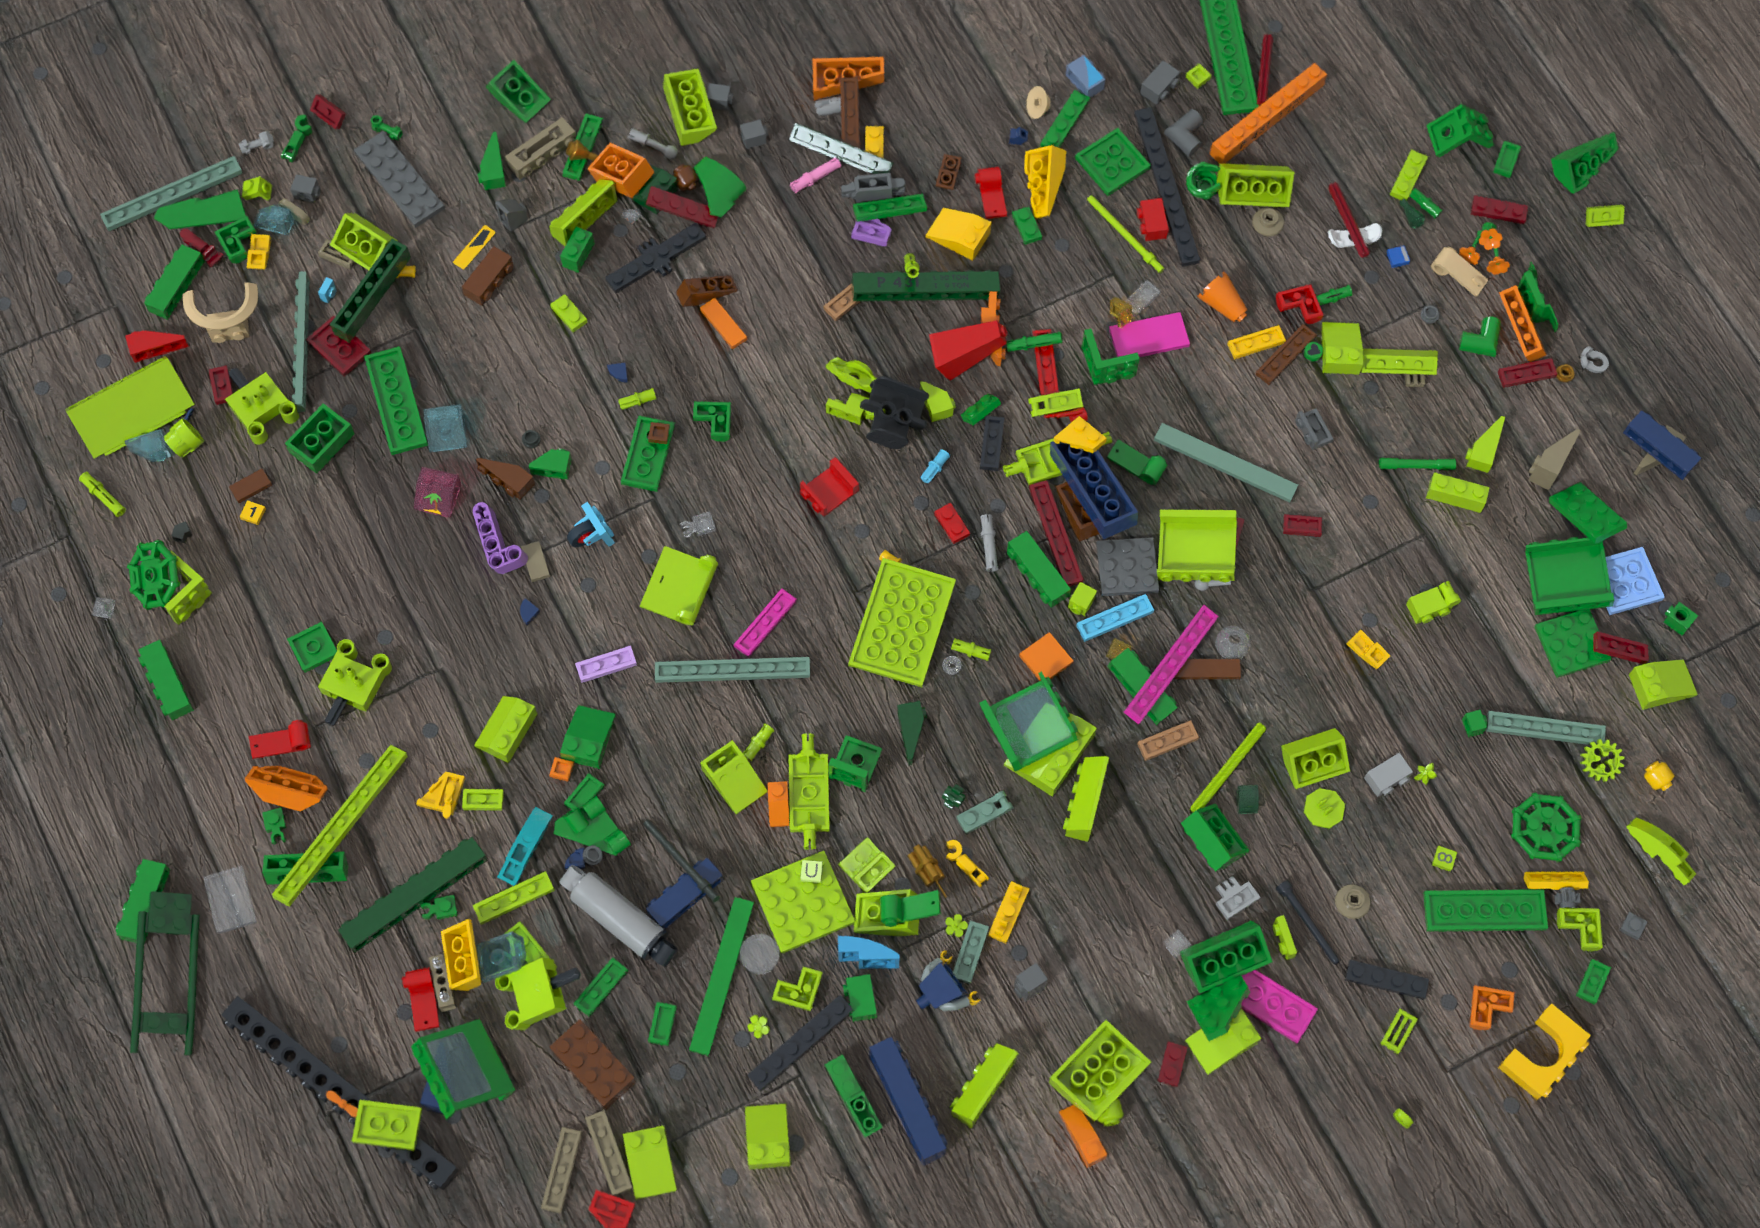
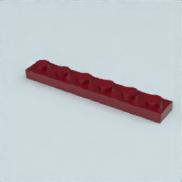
[1029,480,1083,587]

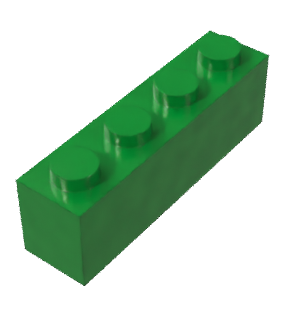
[144,245,205,320]
[1007,531,1071,608]
[138,639,194,721]
[1107,648,1178,726]
[116,859,170,943]

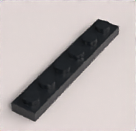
[747,995,854,1092]

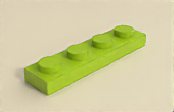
[472,871,555,925]

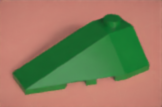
[1551,132,1618,194]

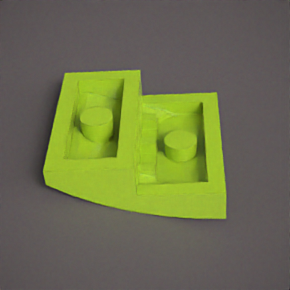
[838,837,895,893]

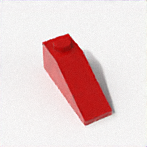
[125,330,189,363]

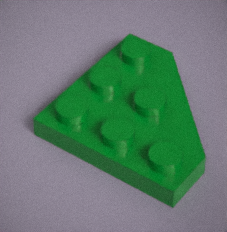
[1186,975,1250,1042]

